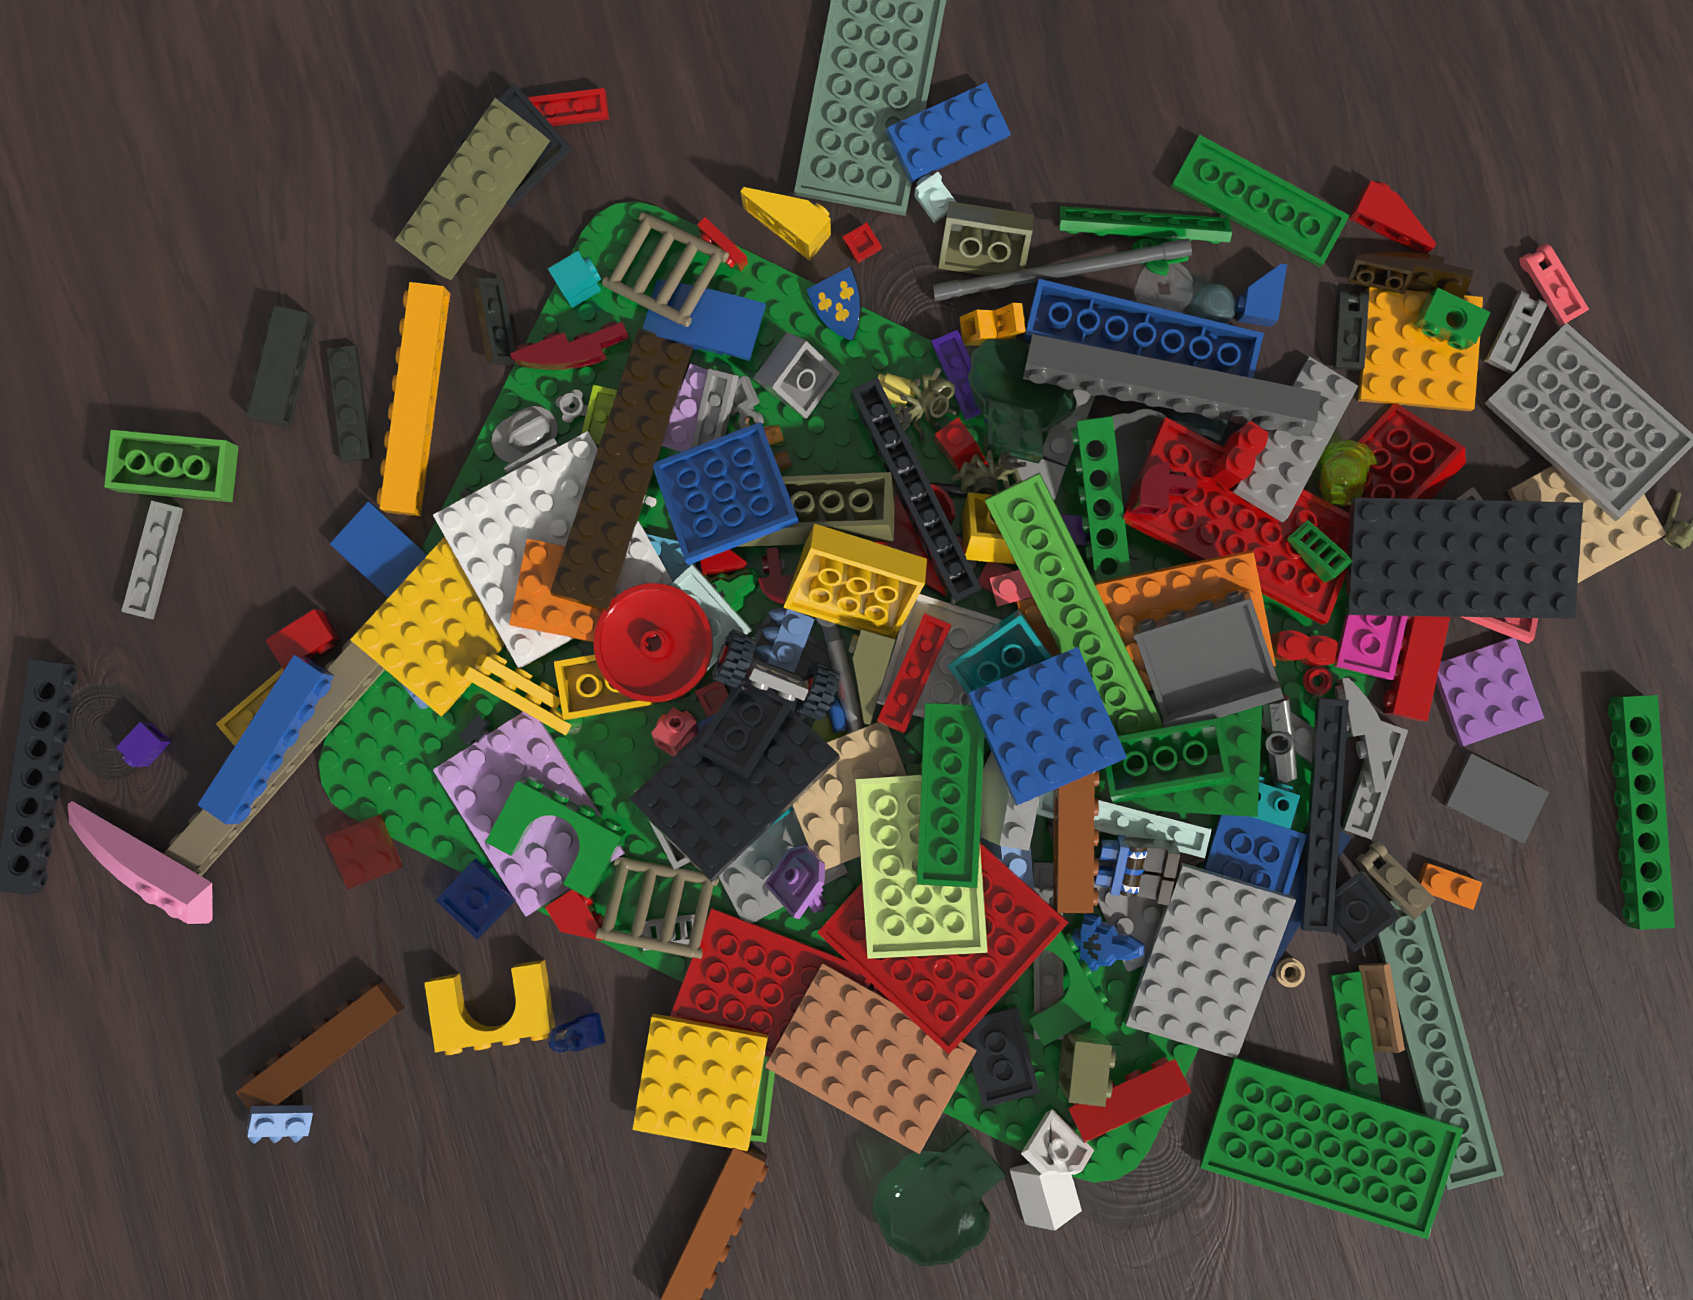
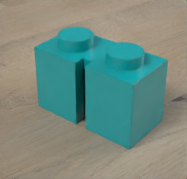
[548,251,601,308]

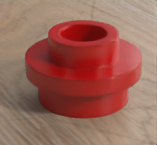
[1303,666,1333,695]

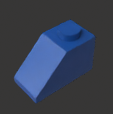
[1235,264,1287,327]

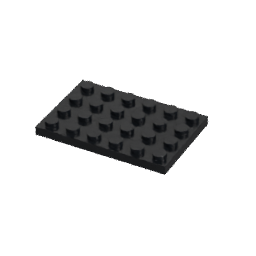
[629,710,840,882]

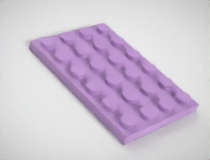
[433,712,625,917]

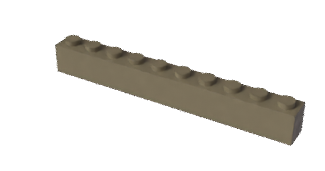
[164,640,385,876]

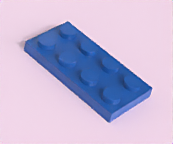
[885,82,1011,183]

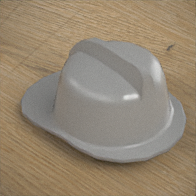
[492,406,558,463]

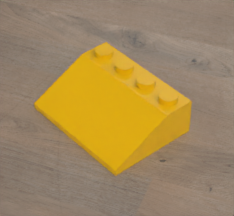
[783,523,927,639]

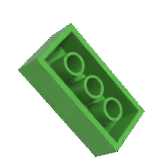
[104,430,239,502]

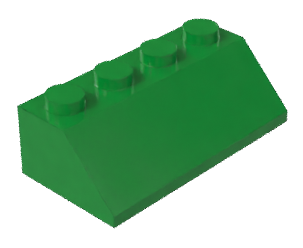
[1105,718,1232,803]

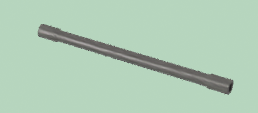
[933,238,1192,301]

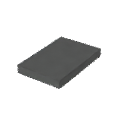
[1443,753,1549,844]

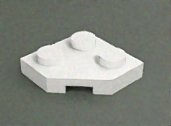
[1021,1109,1094,1175]

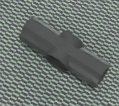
[1263,693,1297,783]

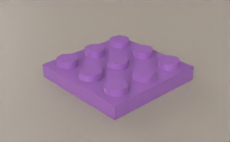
[1436,637,1544,746]

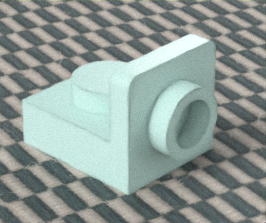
[914,172,956,223]

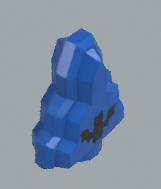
[1072,913,1145,971]

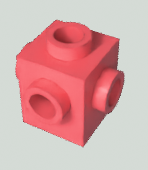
[651,707,699,757]

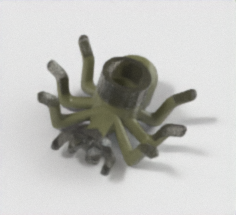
[893,368,960,442]
[950,450,1027,495]

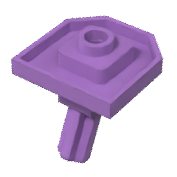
[764,845,826,919]

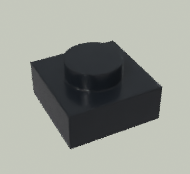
[458,715,493,744]

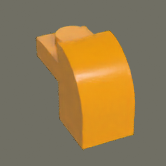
[960,303,1025,346]

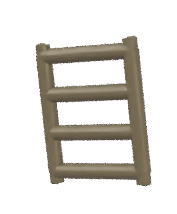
[602,212,729,327]
[595,857,719,959]

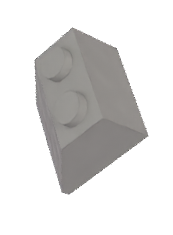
[753,332,840,419]

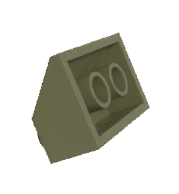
[938,201,1034,276]

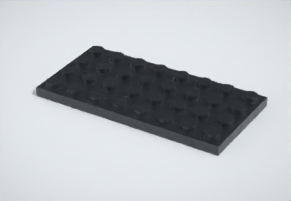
[1345,497,1583,619]

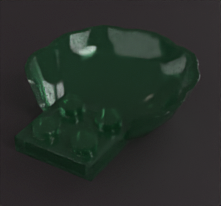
[968,338,1077,464]
[872,1129,1006,1266]

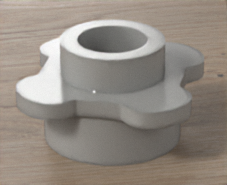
[556,390,588,423]

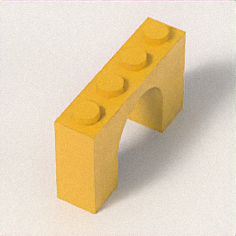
[425,959,556,1055]

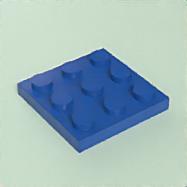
[1202,815,1307,895]

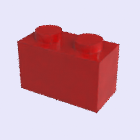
[265,609,341,670]

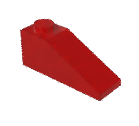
[1348,180,1436,254]

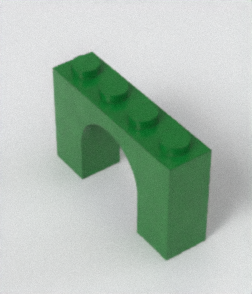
[485,776,627,898]
[1029,930,1108,1046]

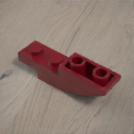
[510,321,630,370]

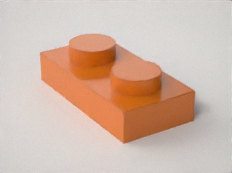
[1418,862,1483,910]

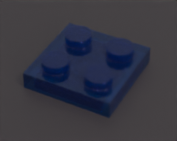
[435,858,516,940]

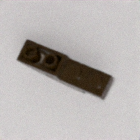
[1348,252,1473,299]

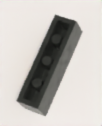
[246,305,316,429]

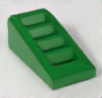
[1287,520,1352,583]

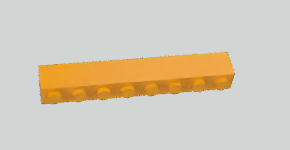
[377,282,450,517]

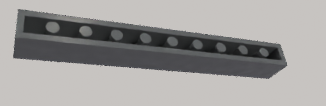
[1023,334,1321,436]

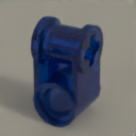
[548,1012,606,1053]

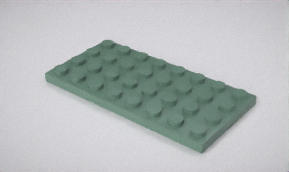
[794,0,946,216]

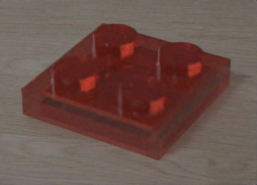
[325,814,403,889]

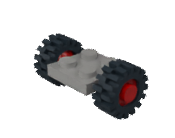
[713,629,840,720]

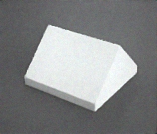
[1010,1163,1082,1231]

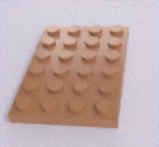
[765,962,977,1154]

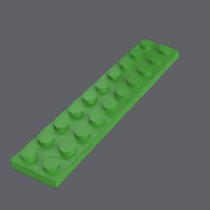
[985,472,1165,736]

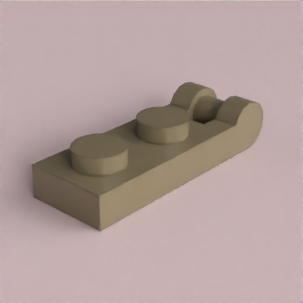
[1354,841,1436,921]

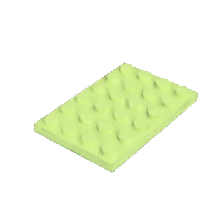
[855,775,988,959]

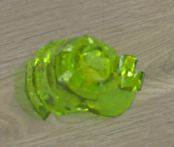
[1318,439,1377,507]

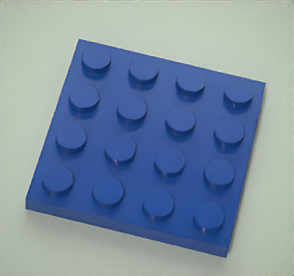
[653,422,799,565]
[967,647,1127,806]

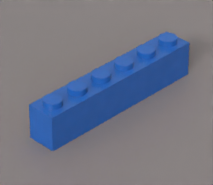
[198,655,334,824]

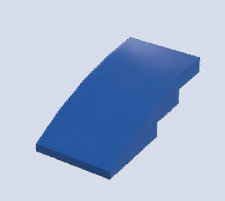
[642,279,766,361]

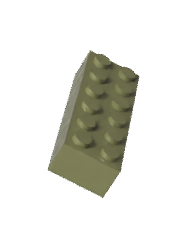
[395,98,550,280]
[737,472,895,547]

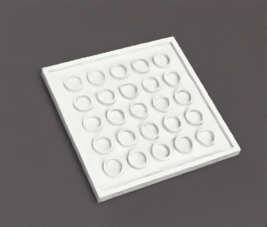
[433,431,673,668]

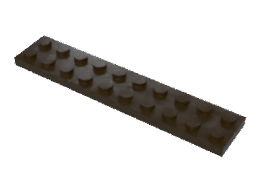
[550,328,693,612]

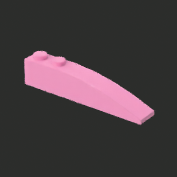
[68,801,212,924]

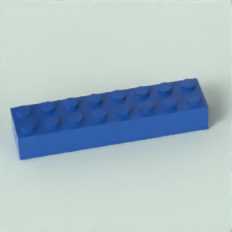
[1022,279,1264,378]

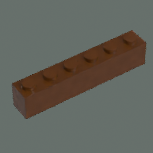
[235,981,405,1112]

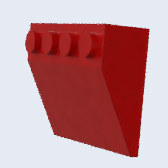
[1318,403,1466,514]

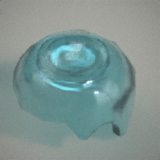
[1190,284,1237,324]

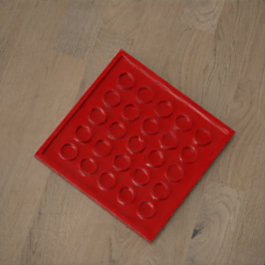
[817,842,1068,1055]

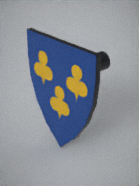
[807,266,861,341]

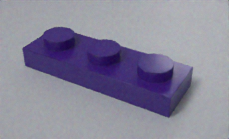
[931,330,992,421]

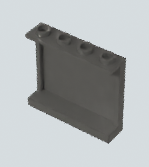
[1133,590,1284,728]

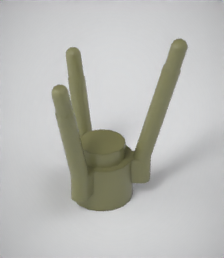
[1663,492,1693,550]

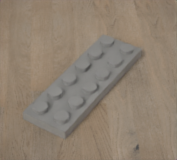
[1233,356,1358,523]

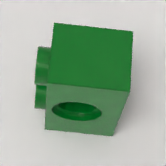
[1414,288,1490,350]

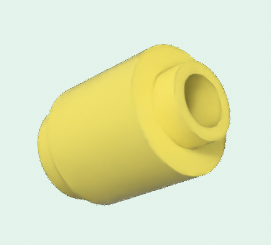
[878,373,915,408]

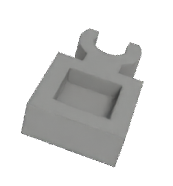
[731,376,764,429]

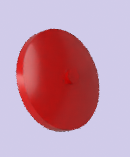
[594,583,713,702]

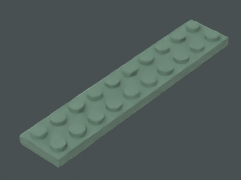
[1376,899,1504,1190]

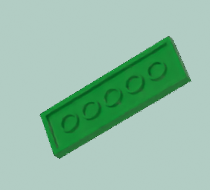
[1171,135,1350,268]
[917,703,985,888]

